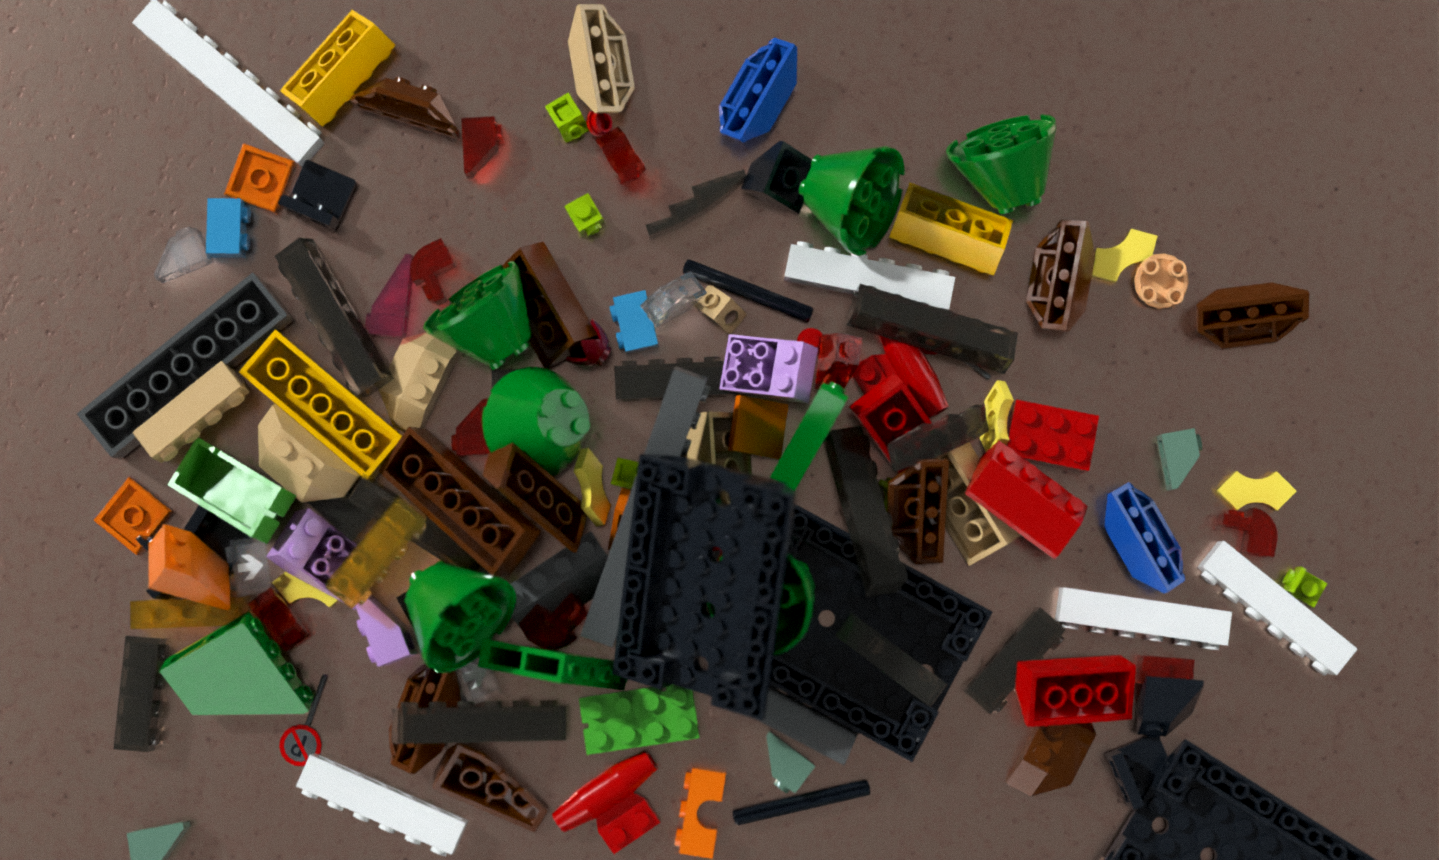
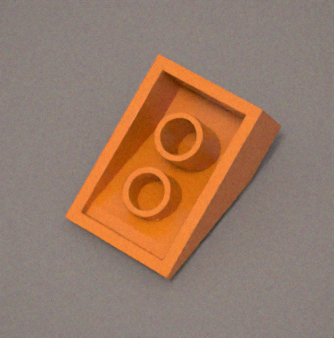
[149,524,230,611]

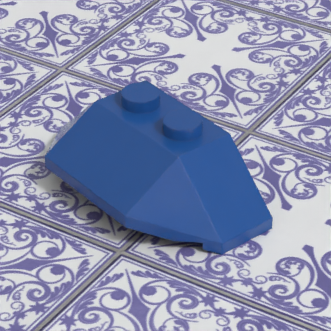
[719,37,797,142]
[1104,482,1185,594]

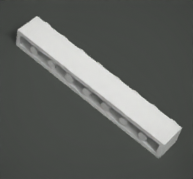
[132,0,325,167]

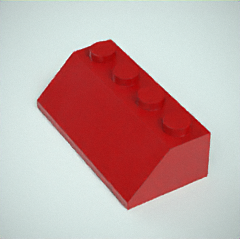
[965,440,1088,559]
[1015,655,1136,727]

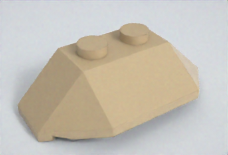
[568,4,635,113]
[378,332,461,432]
[258,404,360,502]

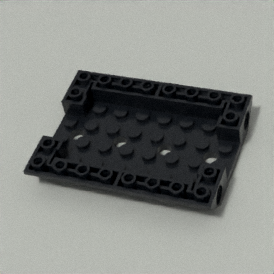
[612,454,796,721]
[770,504,993,762]
[1104,739,1376,860]

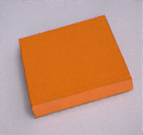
[224,143,296,214]
[728,395,788,459]
[93,477,174,555]

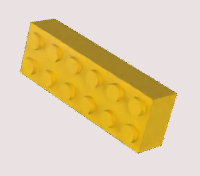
[239,330,403,482]

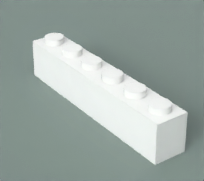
[784,241,955,313]
[1197,541,1357,676]
[1055,587,1232,650]
[296,753,469,856]

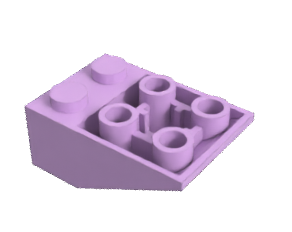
[719,334,818,404]
[266,508,374,603]
[347,585,418,667]

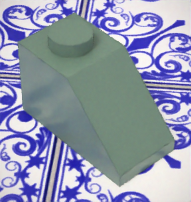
[1156,428,1202,491]
[766,730,815,794]
[127,820,191,860]

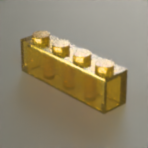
[325,494,427,609]
[130,597,251,629]

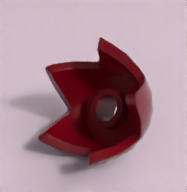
[565,319,611,367]

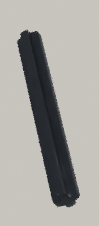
[683,259,813,322]
[733,780,871,826]

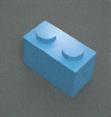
[206,198,251,258]
[609,290,659,355]

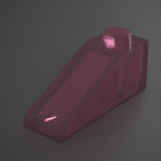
[365,254,415,340]

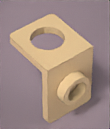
[693,284,747,334]

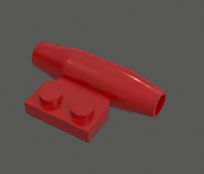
[849,311,949,418]
[552,750,661,854]

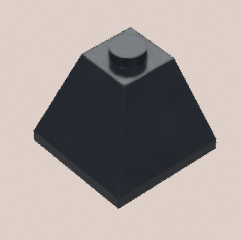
[741,141,812,214]
[1136,676,1204,738]

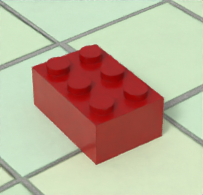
[849,373,948,474]
[1006,399,1099,473]

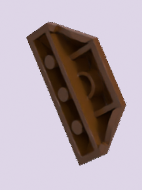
[350,77,460,139]
[1026,219,1095,332]
[1196,282,1309,349]
[886,459,949,564]
[389,664,462,774]
[1005,722,1096,796]

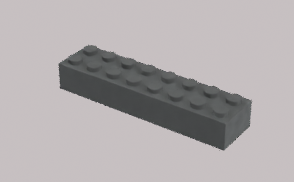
[77,272,294,460]

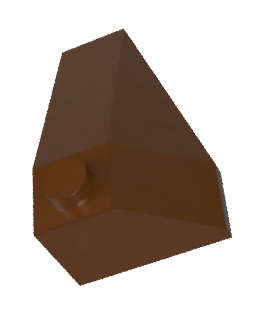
[433,742,548,833]

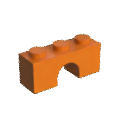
[675,766,726,859]

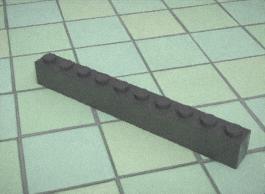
[580,366,711,647]

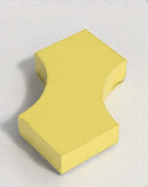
[1092,229,1158,283]
[980,380,1014,452]
[573,448,611,527]
[1216,471,1297,511]
[272,571,339,608]

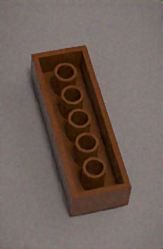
[378,426,541,577]

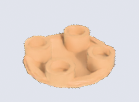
[1134,253,1188,309]

